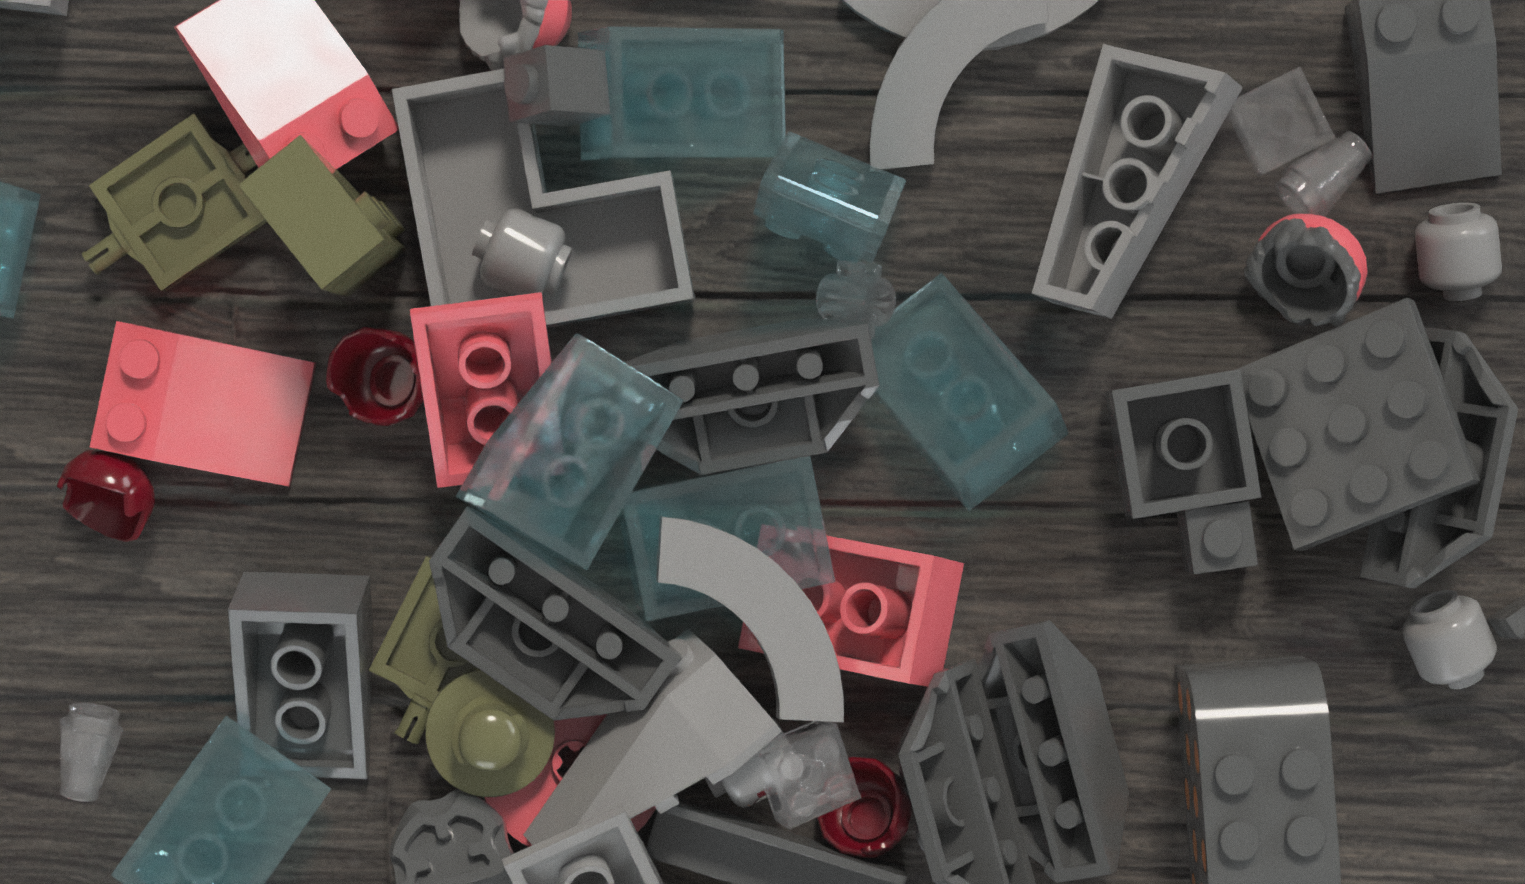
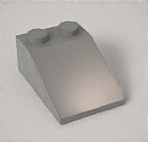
[502,805,663,884]

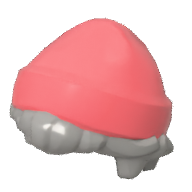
[459,0,572,71]

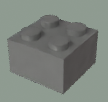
[1105,369,1262,519]

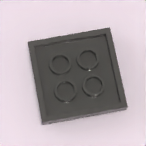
[1235,298,1481,551]

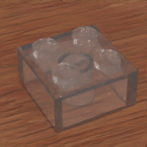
[1227,67,1335,177]
[755,721,861,830]

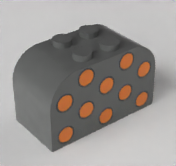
[1175,656,1341,884]

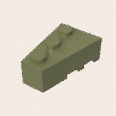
[238,135,407,297]

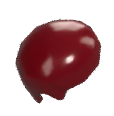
[326,327,424,426]
[57,450,155,542]
[817,757,913,858]

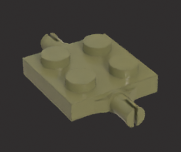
[82,113,267,292]
[369,555,479,744]

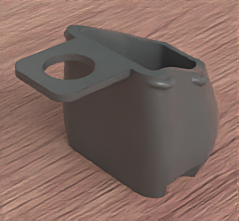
[389,789,514,884]

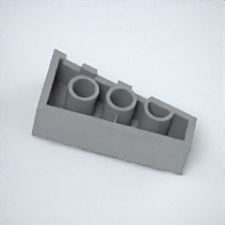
[1032,44,1243,319]

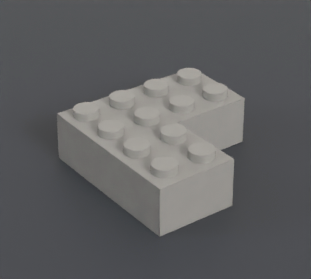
[392,69,696,328]

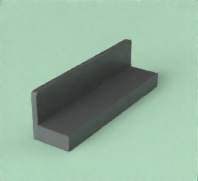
[646,797,907,884]

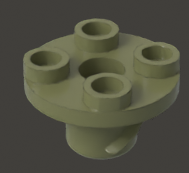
[426,669,555,797]

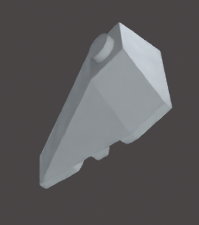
[523,628,782,845]

